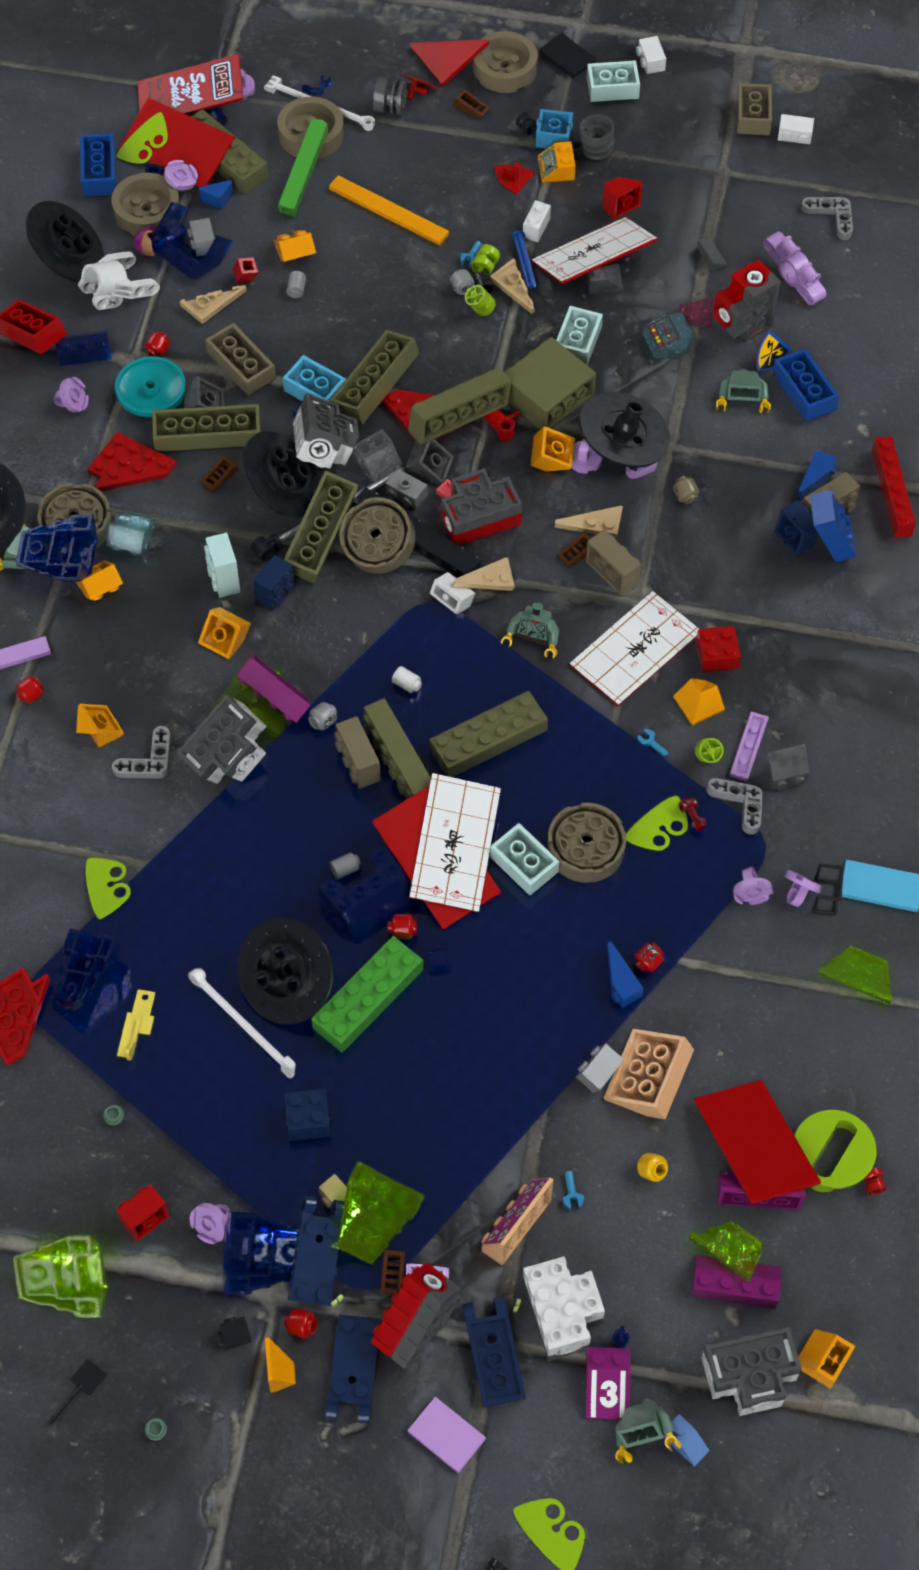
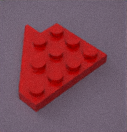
[382,389,457,441]
[87,432,177,491]
[0,967,50,1066]

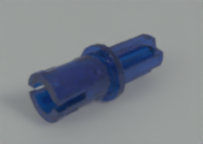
[612,1326,629,1348]

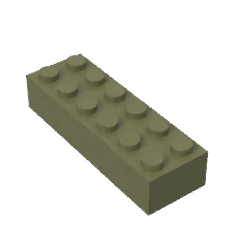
[191,109,269,194]
[329,330,419,425]
[409,367,512,445]
[152,404,261,452]
[284,470,358,584]
[430,691,548,777]
[362,698,431,800]

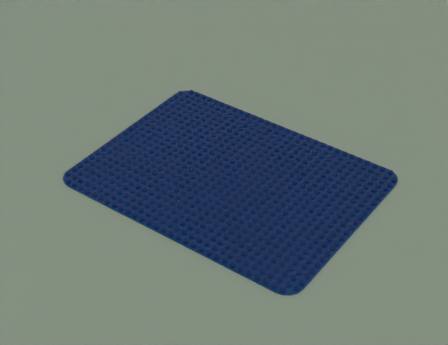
[32,602,766,1290]

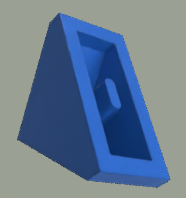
[199,180,233,210]

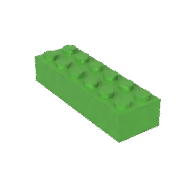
[311,936,423,1053]

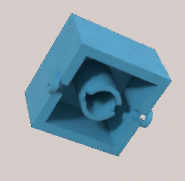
[536,109,573,149]

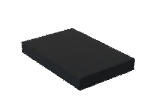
[539,33,596,78]

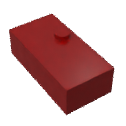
[0,299,67,354]

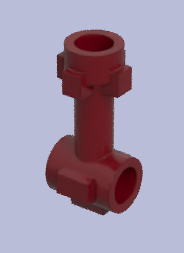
[678,797,707,832]

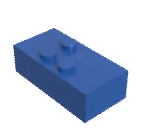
[80,133,117,197]
[773,349,839,421]
[810,490,857,562]

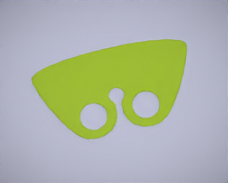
[116,112,168,164]
[626,796,688,851]
[86,858,131,919]
[513,1498,585,1570]

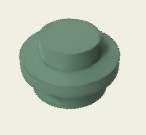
[103,1105,124,1126]
[145,1418,167,1441]

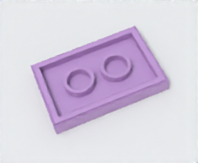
[408,1397,486,1474]

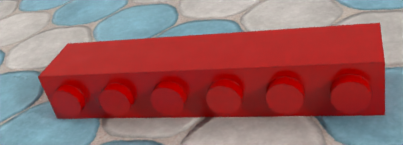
[872,436,916,538]

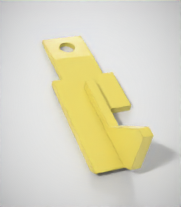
[117,990,156,1061]

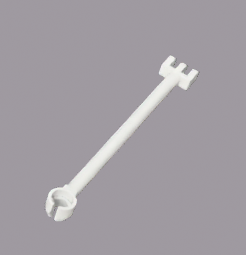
[264,76,375,131]
[188,968,295,1078]

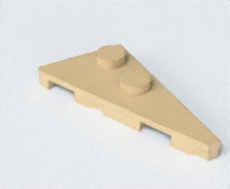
[490,259,535,314]
[180,285,247,324]
[555,506,623,538]
[453,558,515,591]

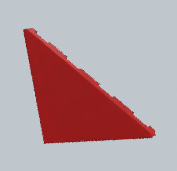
[410,39,490,86]

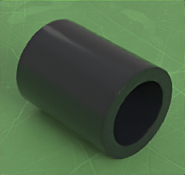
[572,141,583,160]

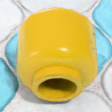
[637,1153,668,1182]

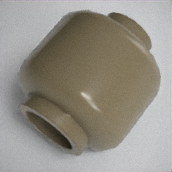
[673,476,699,504]

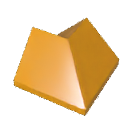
[673,678,725,726]
[76,704,124,748]
[265,1338,296,1393]

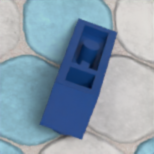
[796,450,838,502]
[607,942,644,1008]

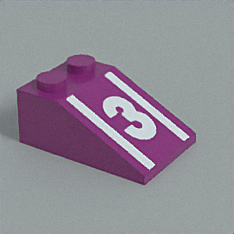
[586,1347,631,1420]

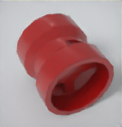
[863,1168,887,1195]

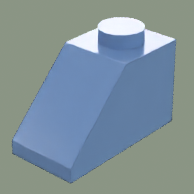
[664,1414,710,1467]

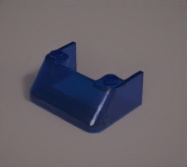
[150,202,233,279]

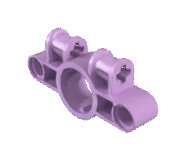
[763,231,827,306]

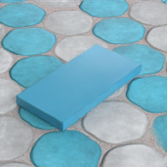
[842,859,919,912]

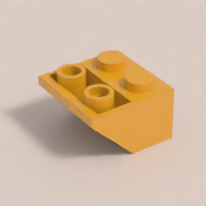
[273,229,316,262]
[798,1329,856,1389]

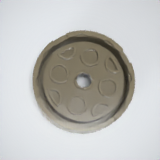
[473,31,538,93]
[277,97,344,159]
[111,173,181,236]
[37,483,112,555]
[339,497,416,574]
[547,803,626,883]

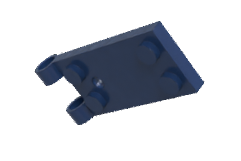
[288,1195,347,1306]
[462,1296,526,1408]
[325,1314,382,1424]

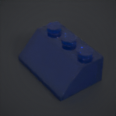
[56,330,111,366]

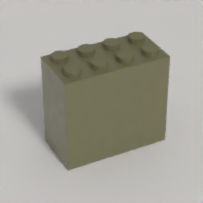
[504,337,596,429]

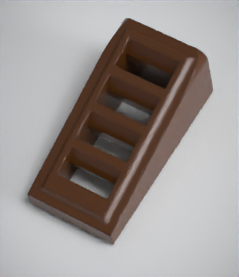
[453,89,490,119]
[200,455,239,492]
[557,532,591,568]
[380,1250,405,1294]

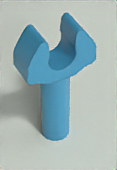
[460,241,482,269]
[637,729,669,758]
[563,1171,584,1211]

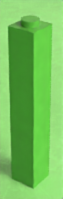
[278,118,328,217]

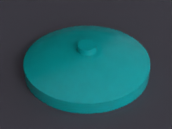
[115,356,186,417]

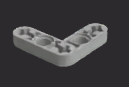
[801,197,853,240]
[112,726,171,779]
[706,778,763,834]

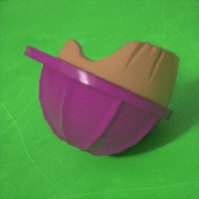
[133,226,158,257]

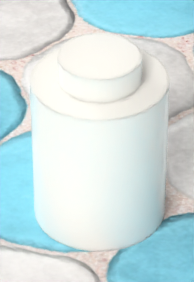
[392,666,422,693]

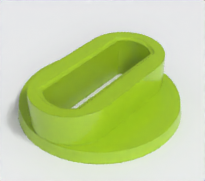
[795,1110,877,1192]

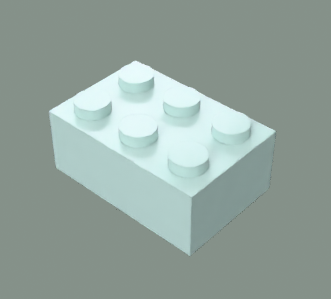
[587,61,640,102]
[556,306,603,365]
[204,533,241,598]
[490,823,559,895]

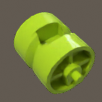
[471,244,500,276]
[465,285,496,316]
[694,738,724,763]

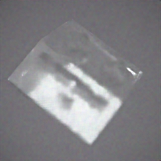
[353,429,402,482]

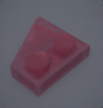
[677,297,715,328]

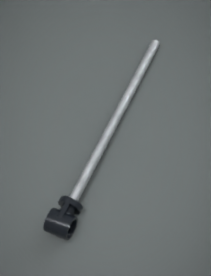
[250,467,405,562]

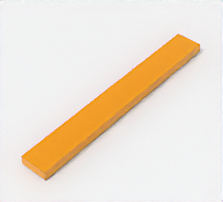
[329,175,449,246]

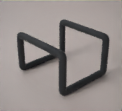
[812,863,844,915]

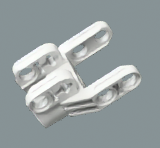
[78,252,160,310]

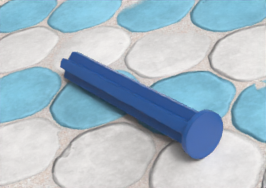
[511,231,536,290]

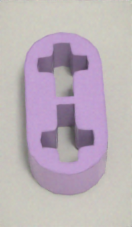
[625,462,658,479]

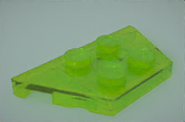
[818,946,892,1004]
[689,1221,763,1282]

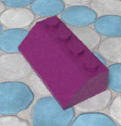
[237,652,311,723]
[717,1172,806,1211]
[691,1254,781,1309]

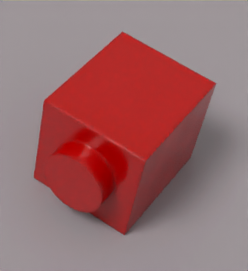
[233,257,258,284]

